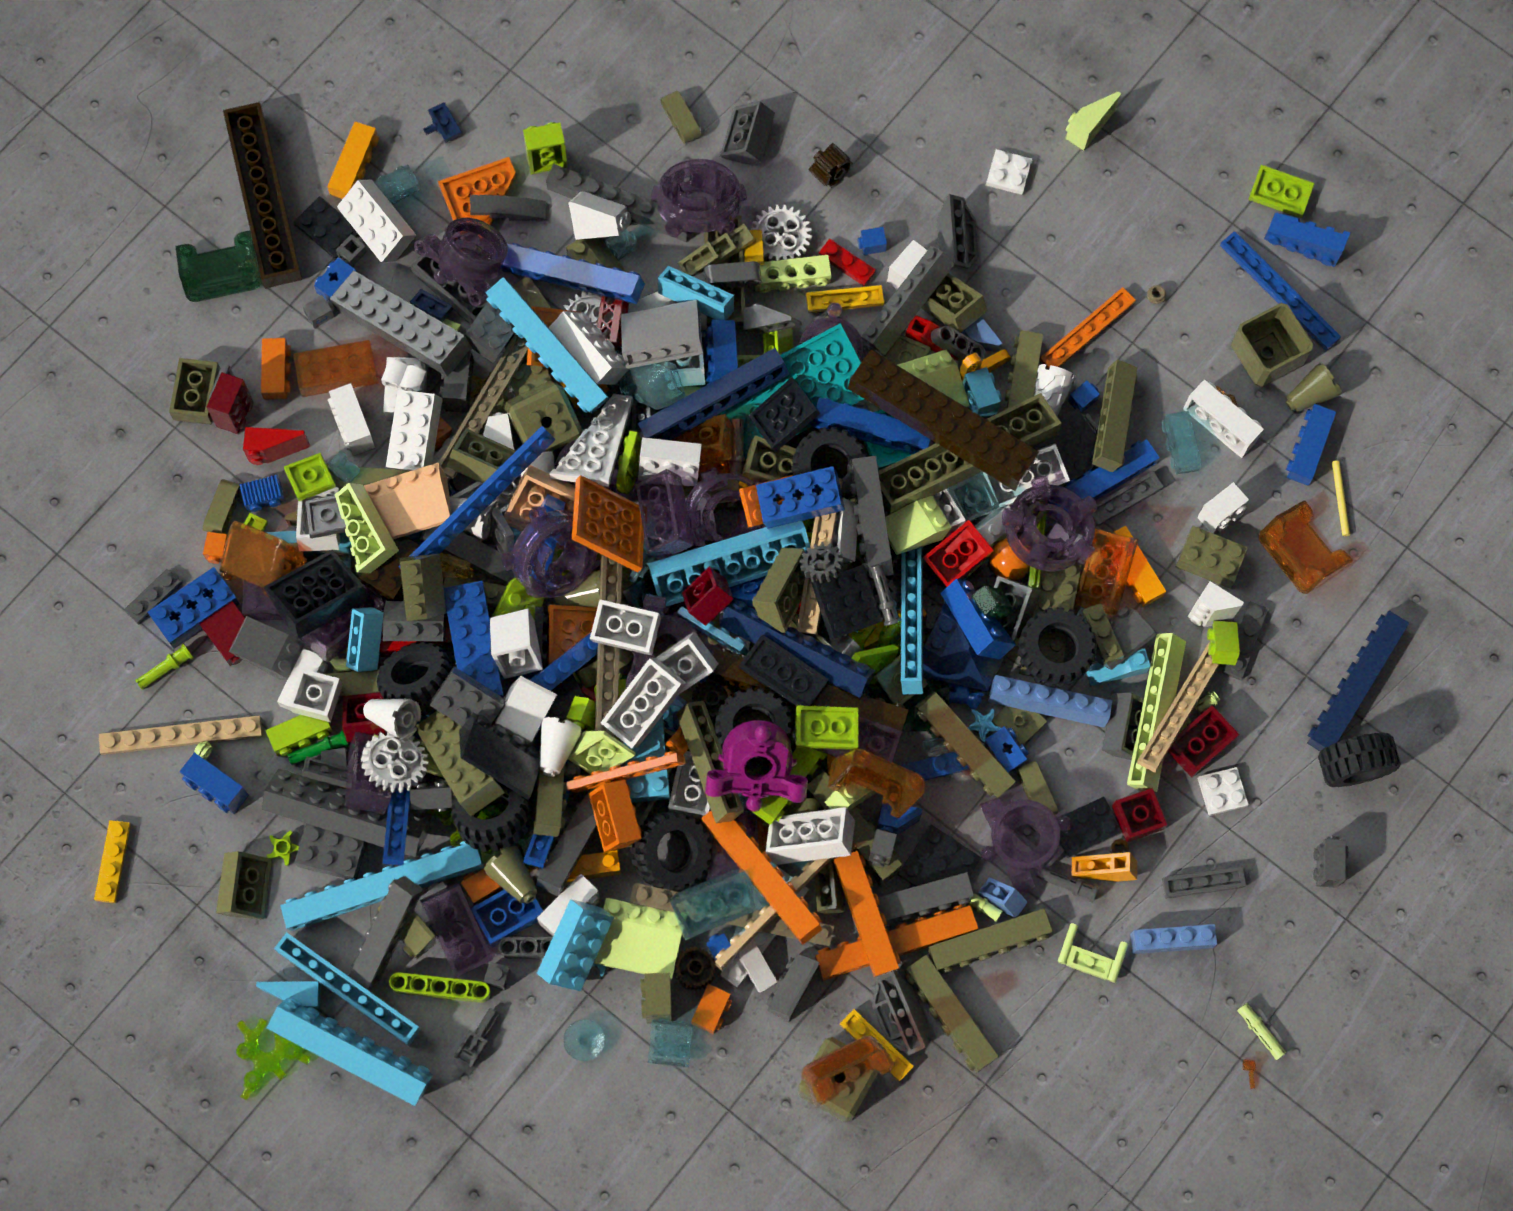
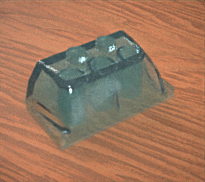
[618,346,686,410]
[669,869,762,940]

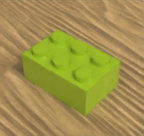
[523,122,568,175]

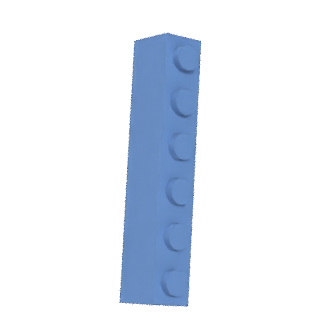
[988,675,1112,728]

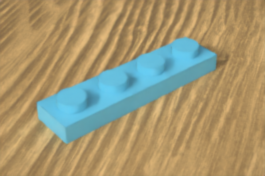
[677,606,749,656]

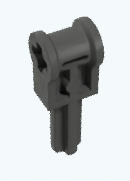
[454,1008,499,1068]

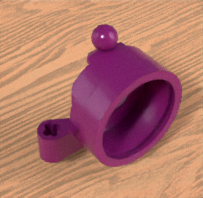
[705,720,808,812]

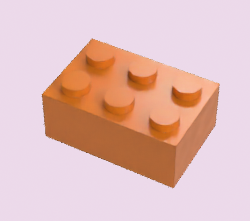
[588,779,641,852]

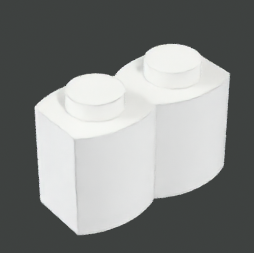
[381,358,427,392]

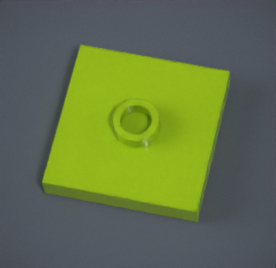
[284,452,336,501]

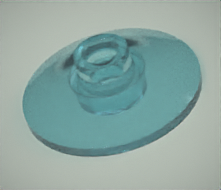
[564,1019,605,1061]

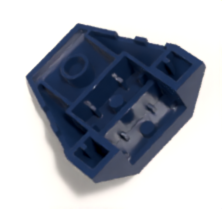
[923,602,1005,692]

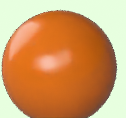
[989,538,1031,581]

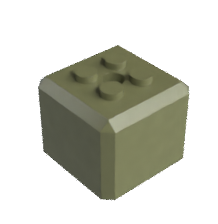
[1231,303,1313,387]
[504,381,583,452]
[798,1037,880,1123]

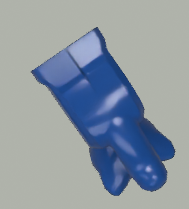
[945,683,984,709]

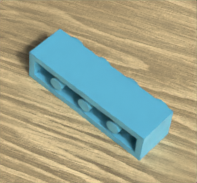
[658,266,734,320]

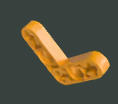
[960,349,1011,382]

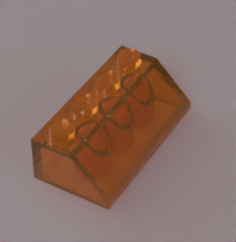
[1074,528,1138,615]

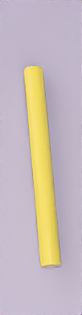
[1332,461,1350,536]

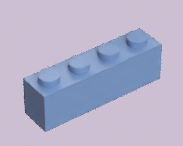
[1130,924,1217,954]

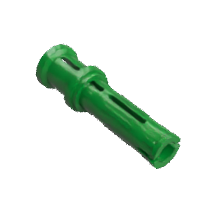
[287,730,350,765]

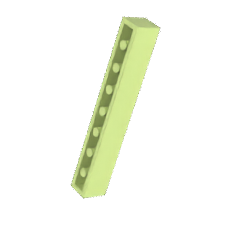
[1127,633,1186,792]

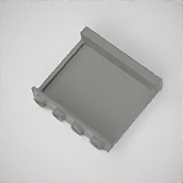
[621,300,703,369]

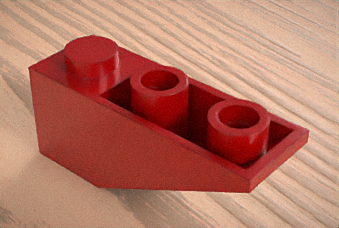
[905,315,960,361]

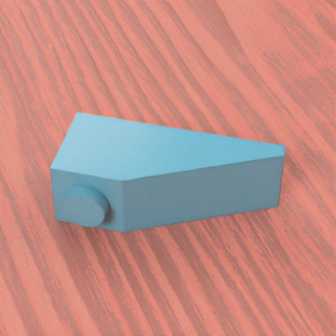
[1086,648,1151,687]
[256,981,321,1009]

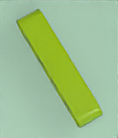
[389,972,491,1003]

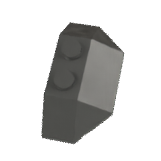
[937,194,978,269]
[872,970,928,1055]

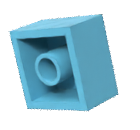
[963,367,1002,419]

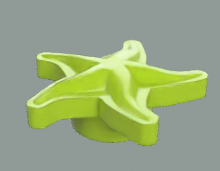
[267,831,299,866]

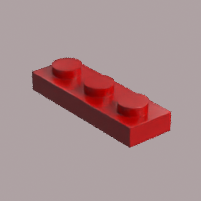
[818,238,876,287]

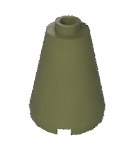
[1286,363,1342,412]
[554,568,601,607]
[484,846,537,904]

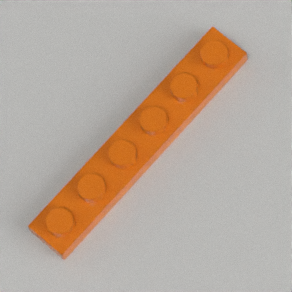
[1039,287,1136,370]
[566,751,686,793]

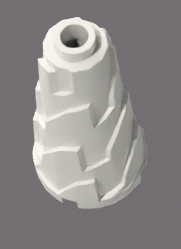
[1034,364,1076,416]

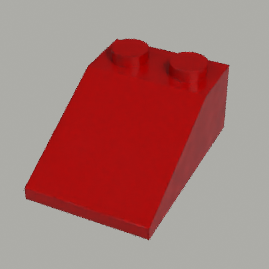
[243,427,310,465]
[923,520,994,587]

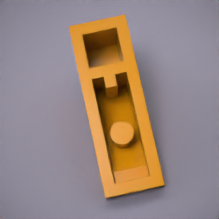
[1071,852,1138,882]

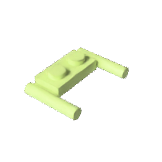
[1058,923,1129,983]

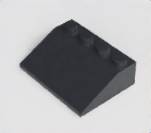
[264,550,367,639]
[459,712,540,800]

